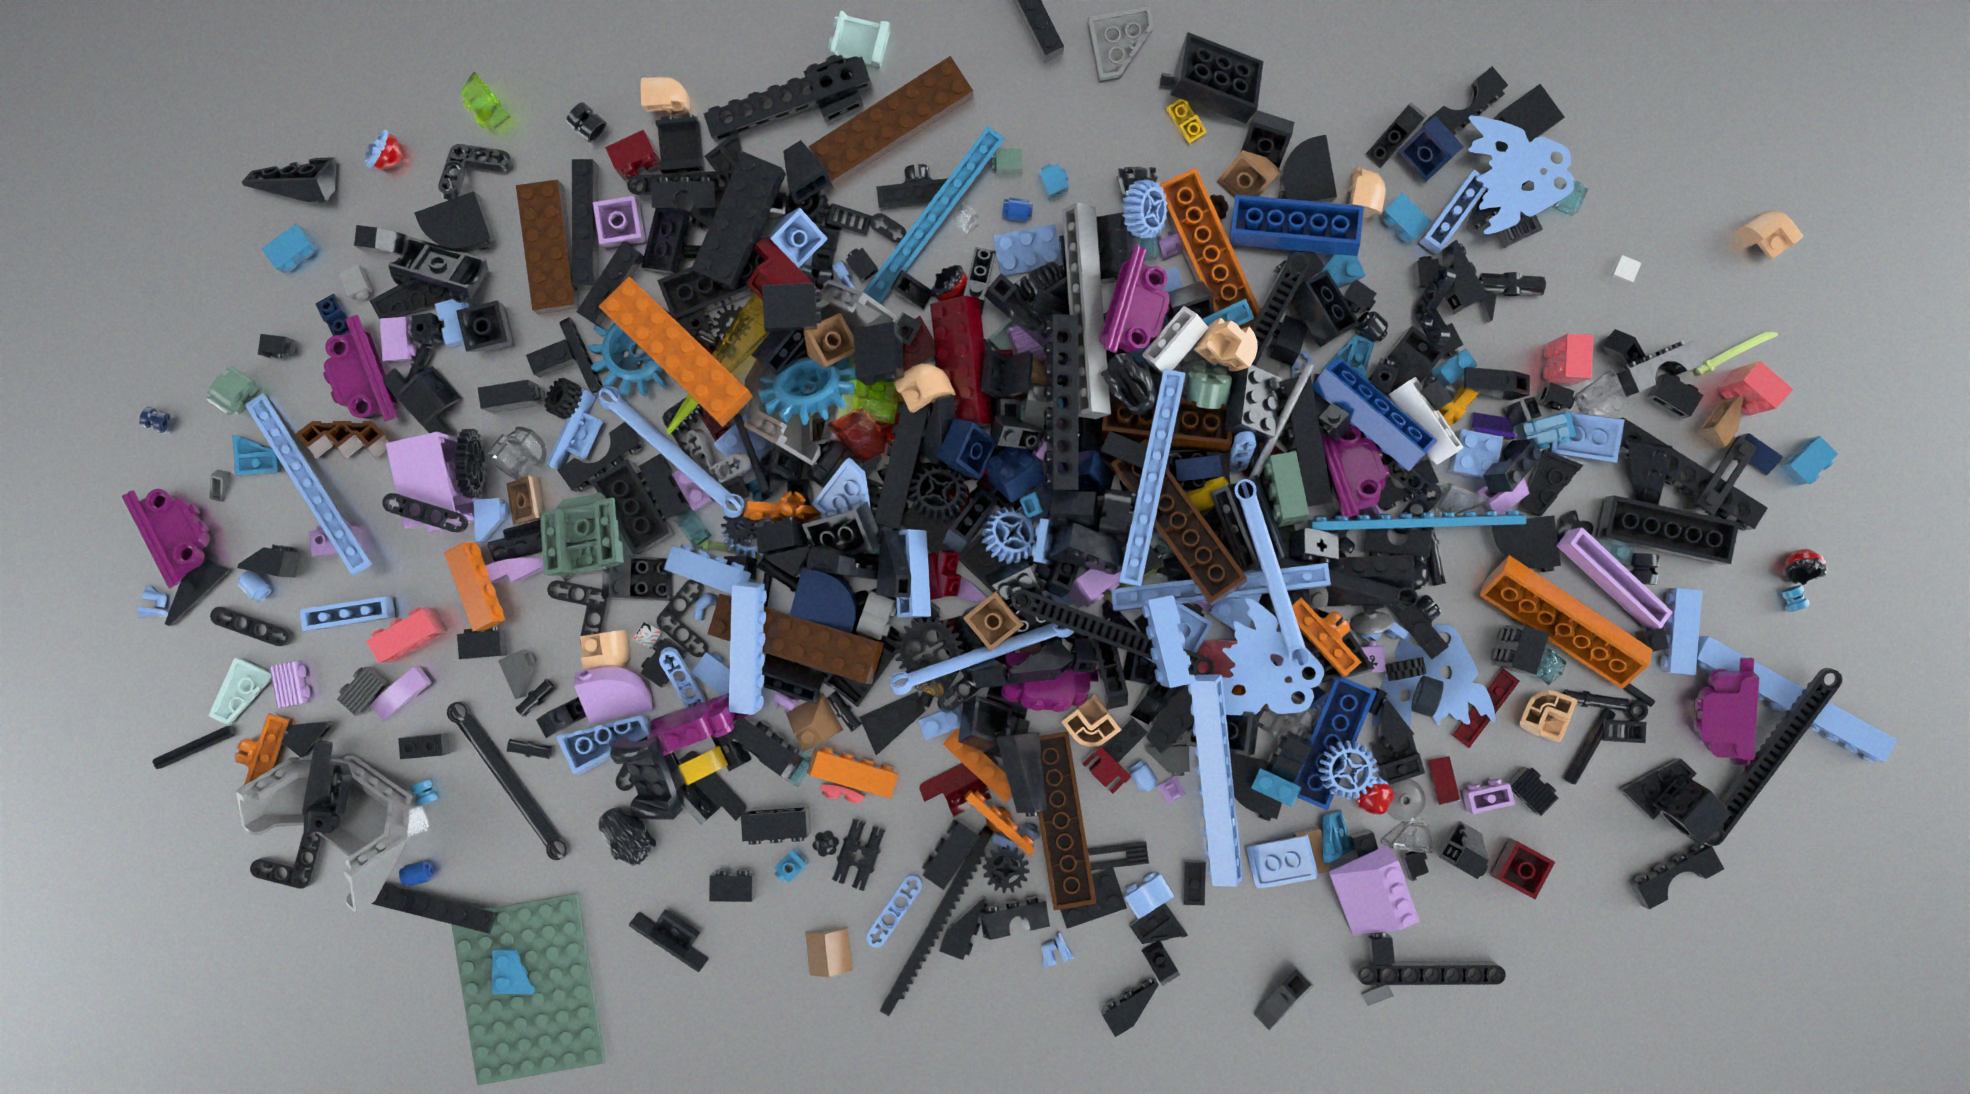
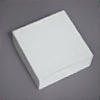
[1611,255,1641,284]

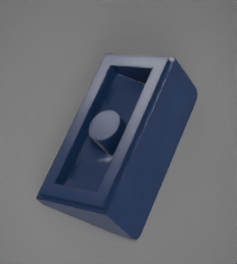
[1742,433,1783,476]

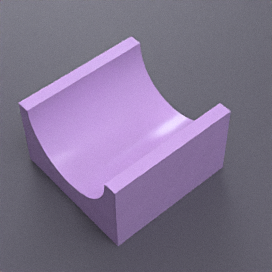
[385,432,475,533]

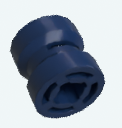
[139,406,171,433]

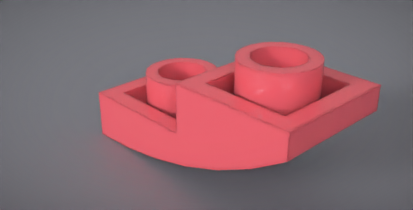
[820,783,866,804]

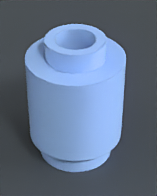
[238,570,271,602]
[1128,759,1158,792]

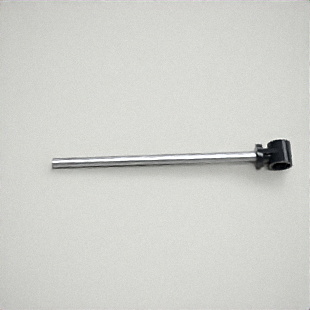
[1216,363,1314,551]

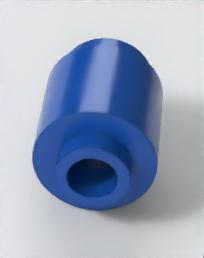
[1002,198,1033,221]
[399,861,434,886]

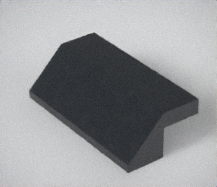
[1210,475,1289,573]

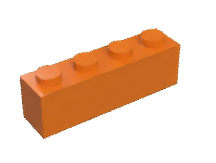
[444,542,505,631]
[943,729,1012,803]
[807,746,899,799]

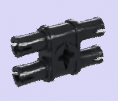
[832,818,886,891]

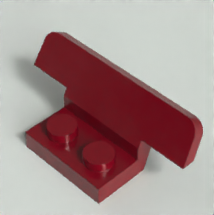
[746,238,821,300]
[919,751,999,817]

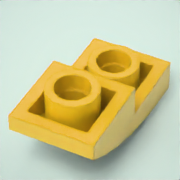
[1165,99,1207,144]
[1186,476,1229,512]
[678,746,728,785]

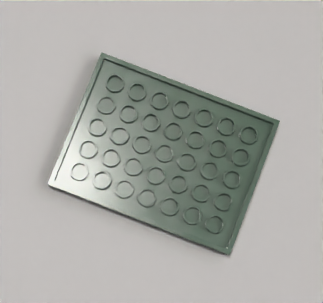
[451,893,605,1086]

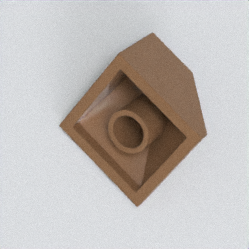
[1217,151,1282,197]
[1697,396,1743,449]
[786,693,843,752]

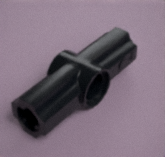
[1479,272,1546,297]

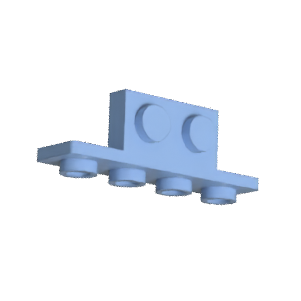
[546,388,603,470]

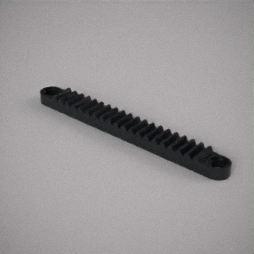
[1227,252,1309,376]
[1010,589,1214,676]
[1705,668,1843,846]
[879,825,994,1017]

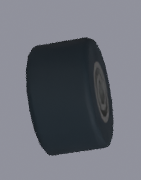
[1411,676,1444,717]

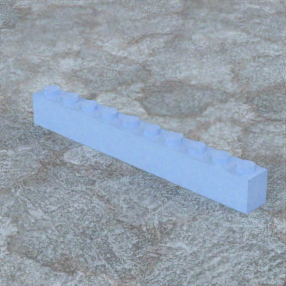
[1696,636,1897,763]
[1188,675,1243,887]

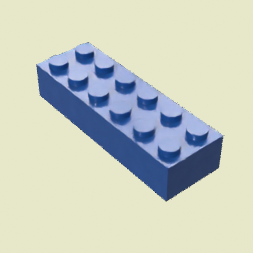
[1230,195,1364,256]
[1312,357,1438,471]
[1290,678,1377,810]

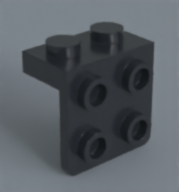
[980,350,1033,399]

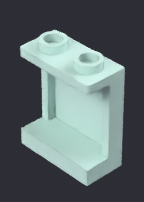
[828,11,891,69]

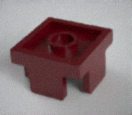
[901,316,936,371]
[1081,746,1131,794]

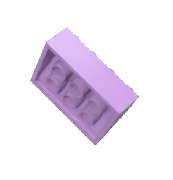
[1329,845,1420,935]

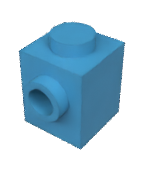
[1038,164,1069,200]

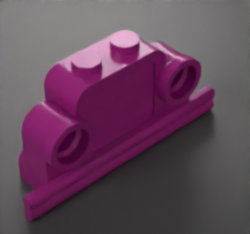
[1099,245,1170,353]
[323,315,400,422]
[1321,424,1389,518]
[122,489,210,589]
[1001,652,1099,712]
[1693,657,1759,765]
[647,693,749,756]

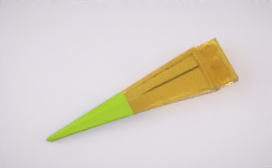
[666,292,771,434]

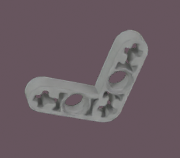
[685,429,750,485]

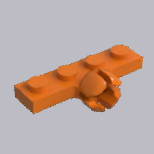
[743,491,822,522]
[1292,598,1361,677]
[235,713,290,785]
[965,789,1035,856]

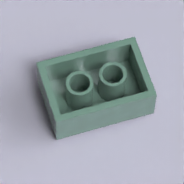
[1262,451,1309,527]

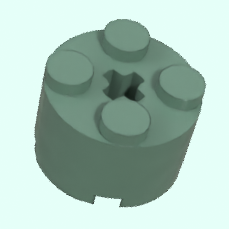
[1185,365,1232,409]
[206,366,259,415]

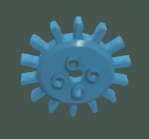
[588,308,671,397]
[758,354,856,425]

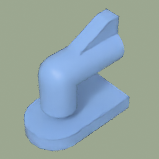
[137,586,169,617]
[1041,933,1074,968]

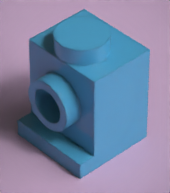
[774,848,808,883]

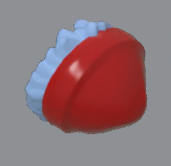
[364,130,403,170]
[1352,777,1394,815]

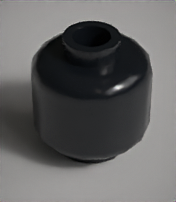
[1357,311,1388,342]

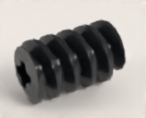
[662,399,704,439]

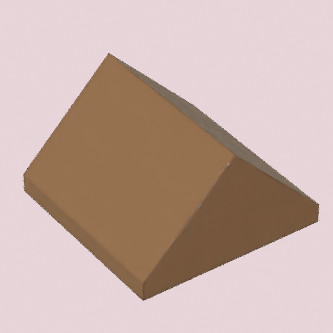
[804,313,855,368]
[506,476,545,525]
[963,591,1024,651]
[805,927,852,977]

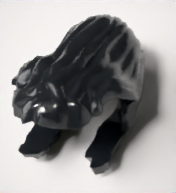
[1101,352,1157,415]
[598,807,656,866]

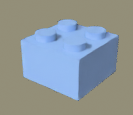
[1447,429,1503,479]

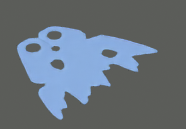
[1468,116,1574,234]
[1209,598,1324,715]
[1372,624,1496,727]

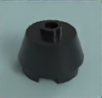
[1116,167,1158,195]

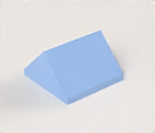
[769,208,827,268]

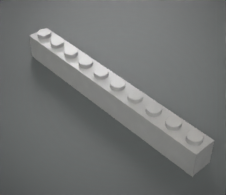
[1062,203,1111,419]

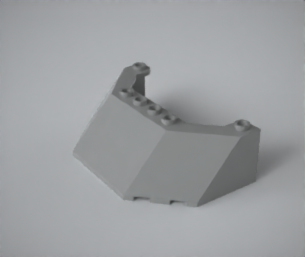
[744,279,899,466]
[236,755,411,913]

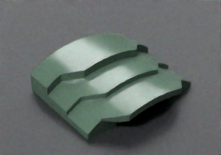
[540,492,624,576]

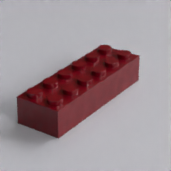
[930,295,994,427]

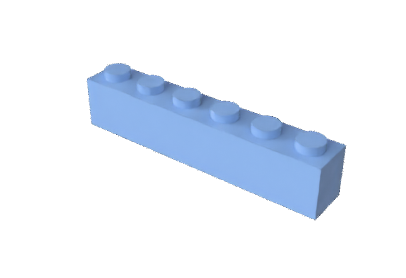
[729,581,767,715]

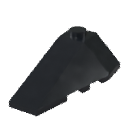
[242,157,336,203]

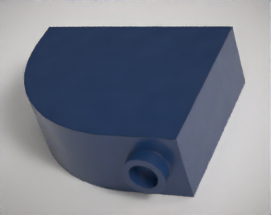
[790,562,858,633]

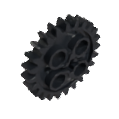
[454,429,486,498]
[894,616,964,686]

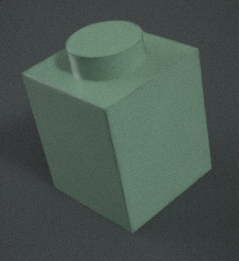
[992,148,1022,175]

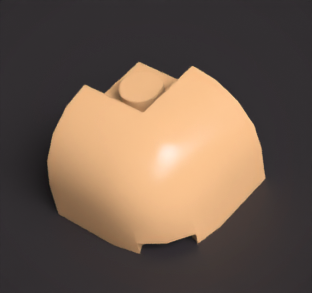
[640,76,691,116]
[1348,167,1385,218]
[1737,211,1804,260]
[1194,318,1257,371]
[894,364,956,413]
[580,630,630,670]
[1519,690,1578,743]
[1061,694,1121,747]

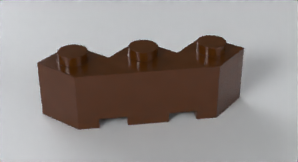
[295,421,390,459]

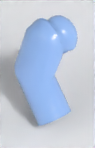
[693,593,717,620]

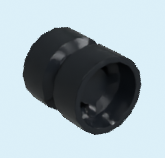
[566,102,607,143]
[802,264,834,290]
[1629,553,1660,585]

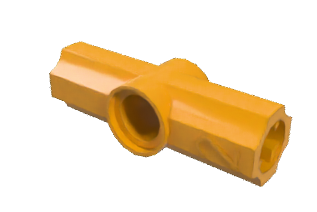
[1439,382,1480,427]

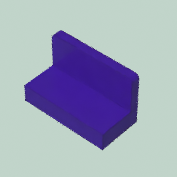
[1469,412,1517,440]

